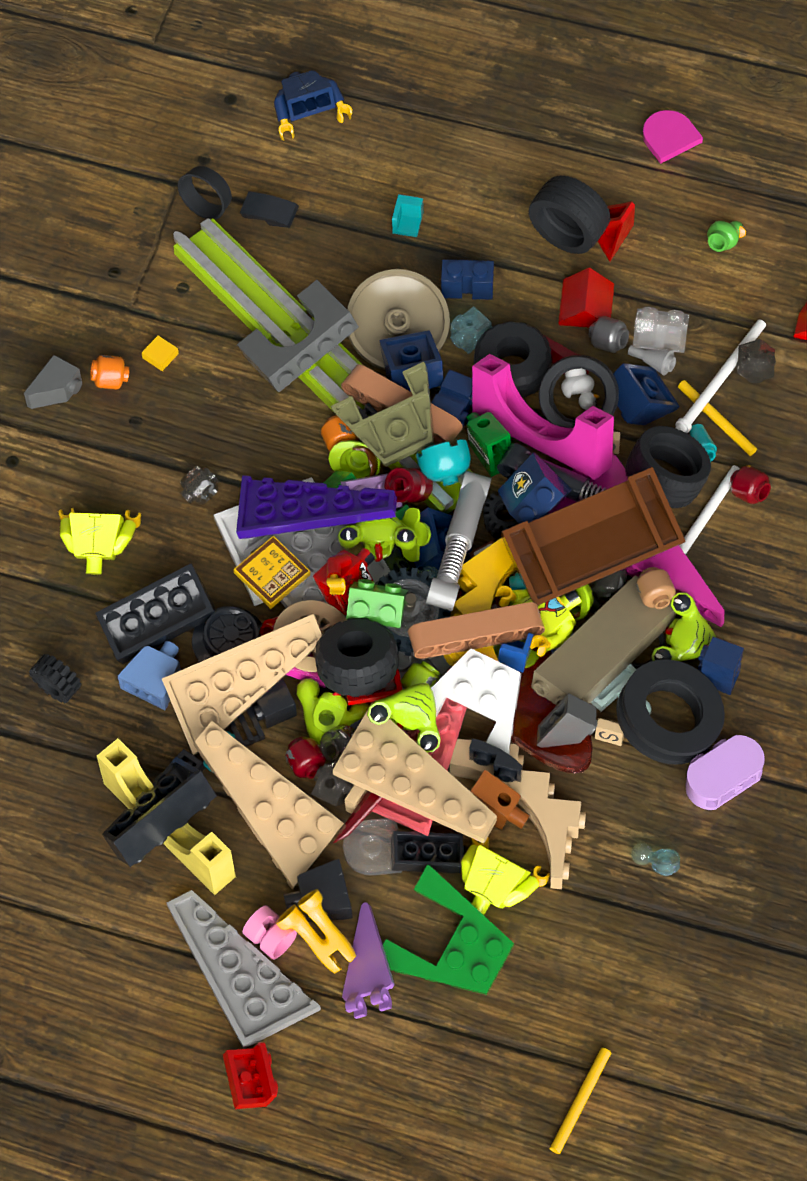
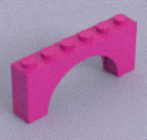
[472,354,614,480]

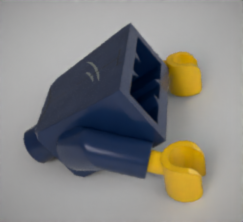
[274,70,352,141]

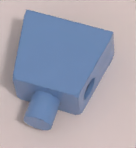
[118,641,181,710]

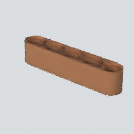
[341,364,463,445]
[408,602,545,659]

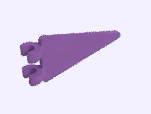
[342,902,394,1019]

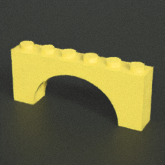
[97,738,236,895]

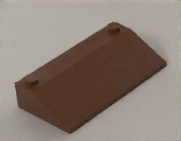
[501,467,686,606]

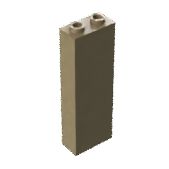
[531,575,676,706]

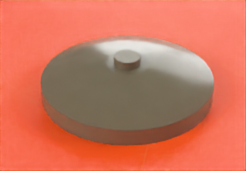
[347,269,450,370]

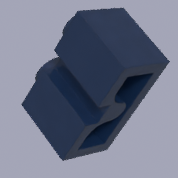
[441,260,494,300]
[431,370,472,427]
[698,637,744,695]

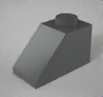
[24,355,82,409]
[537,693,598,748]

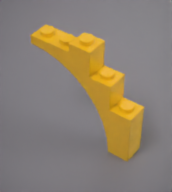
[443,538,516,666]

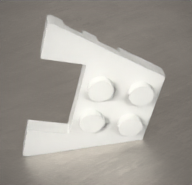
[431,649,521,754]

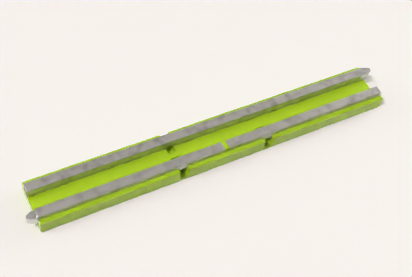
[173,218,473,514]

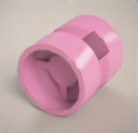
[242,905,297,960]

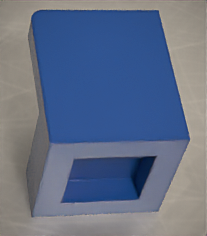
[498,633,534,673]

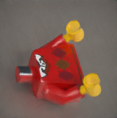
[313,548,375,615]

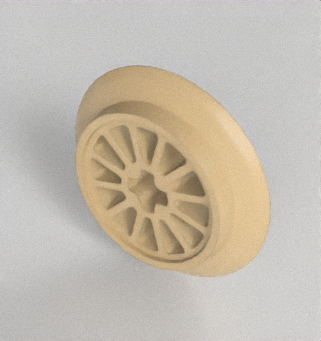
[273,600,347,672]

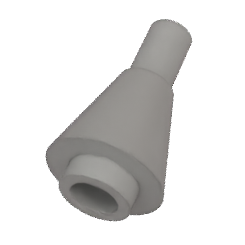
[628,345,676,375]

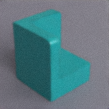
[392,194,424,237]

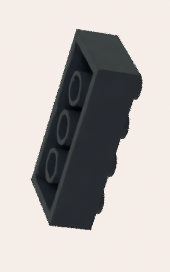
[390,831,464,873]

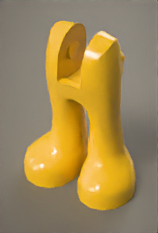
[275,889,356,974]

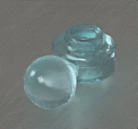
[631,843,680,876]

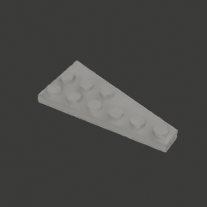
[167,890,321,1049]

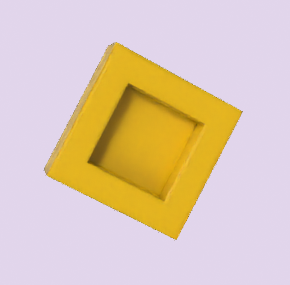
[142,336,179,371]

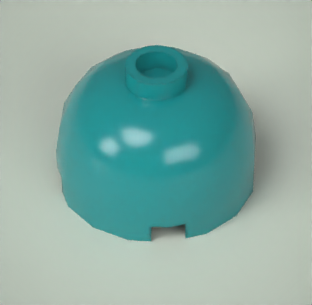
[416,440,471,486]

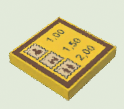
[234,536,311,609]

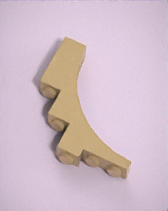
[450,739,586,889]

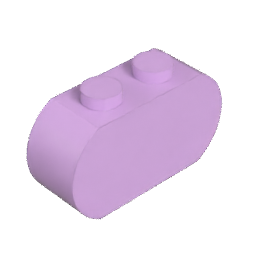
[686,735,764,810]

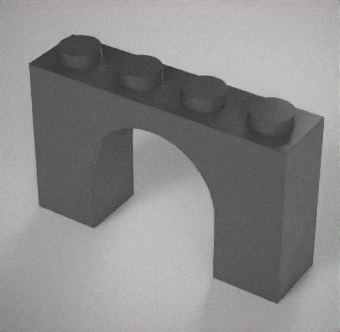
[237,280,359,393]

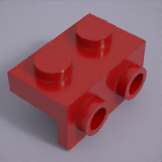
[223,1042,278,1109]

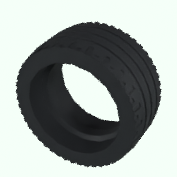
[528,175,610,254]
[539,355,619,428]
[625,426,711,508]

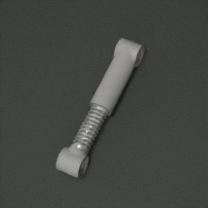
[426,471,492,611]

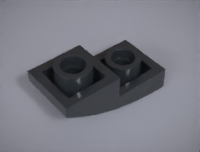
[240,191,299,228]
[469,738,522,782]

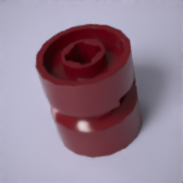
[384,468,433,503]

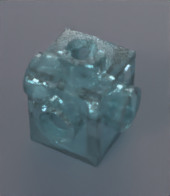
[451,307,491,354]

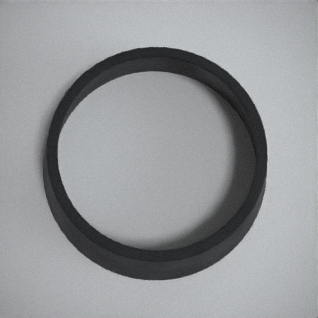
[178,166,232,220]

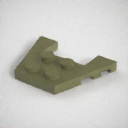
[331,362,434,467]

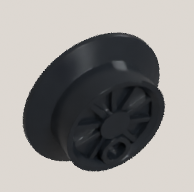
[192,606,262,663]

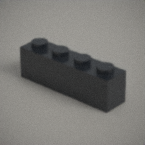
[102,756,217,867]

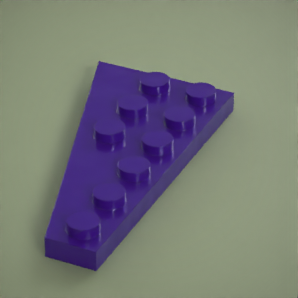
[236,475,397,539]

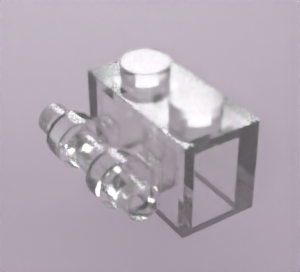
[633,307,689,353]

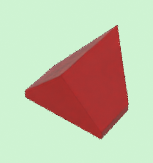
[597,202,635,262]

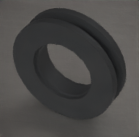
[616,659,725,765]

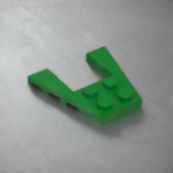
[383,865,514,995]

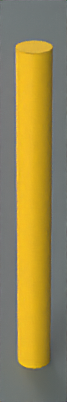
[678,380,757,456]
[550,1048,611,1154]

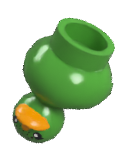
[707,221,746,252]

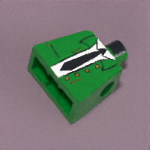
[465,412,511,477]

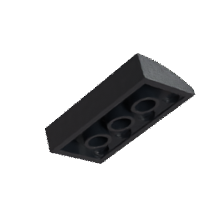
[95,563,217,664]

